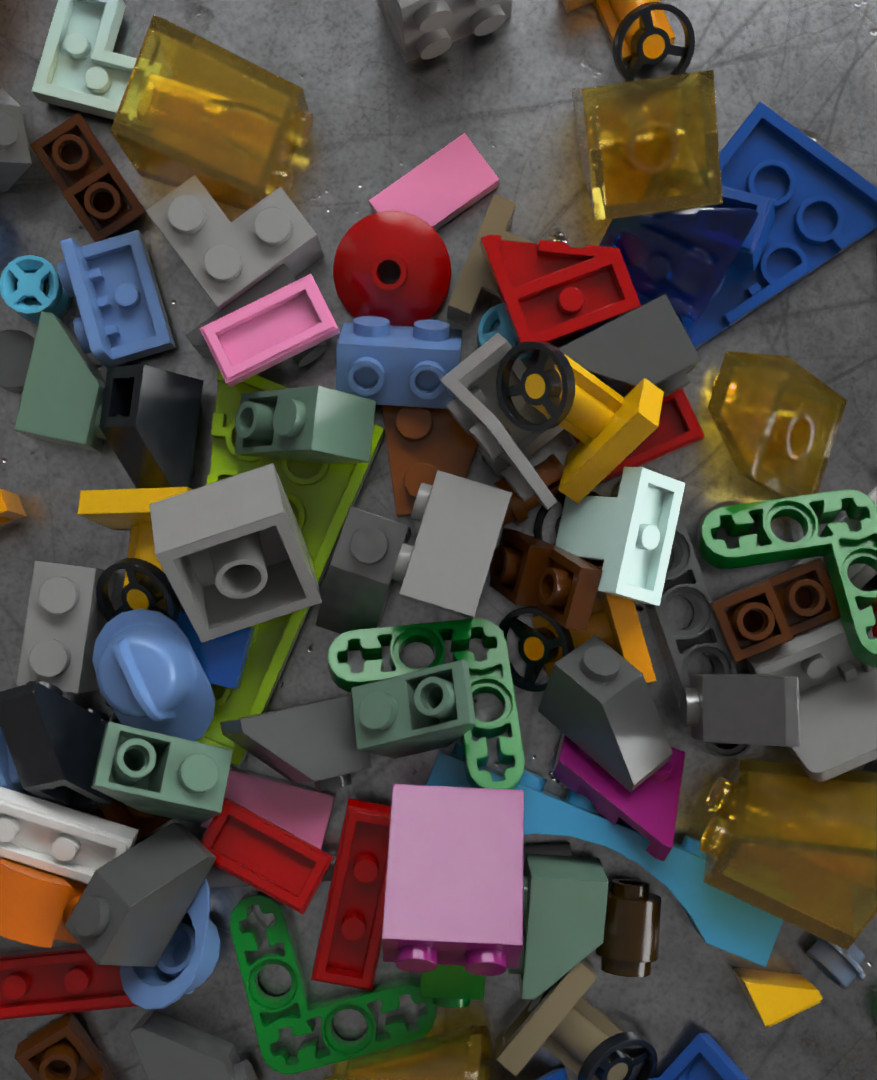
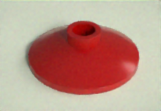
[333,211,452,327]

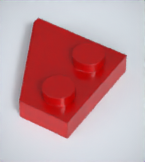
[480,234,641,355]

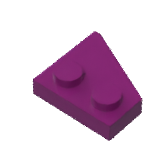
[552,732,686,861]

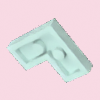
[31,0,166,129]

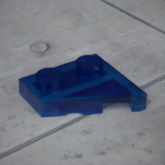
[599,206,759,323]

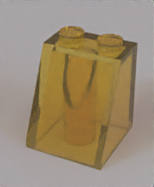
[110,15,313,211]
[572,70,723,221]
[700,759,877,950]

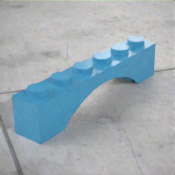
[425,742,793,967]

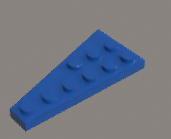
[573,101,877,397]

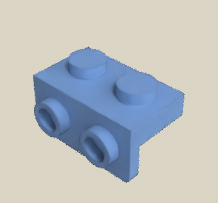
[57,230,176,367]
[336,316,462,409]

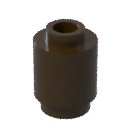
[595,879,661,977]

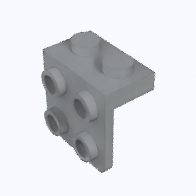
[440,333,564,510]
[746,616,877,782]

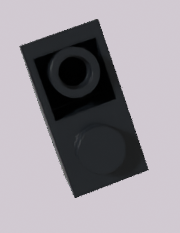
[99,364,204,489]
[0,681,114,811]

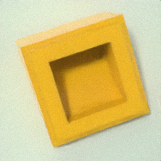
[733,968,823,1027]

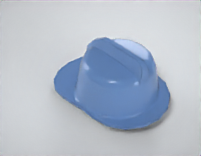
[92,608,216,741]
[120,878,221,1010]

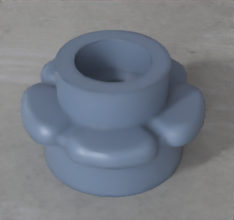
[806,930,865,990]

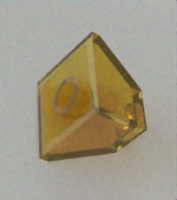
[708,351,847,498]

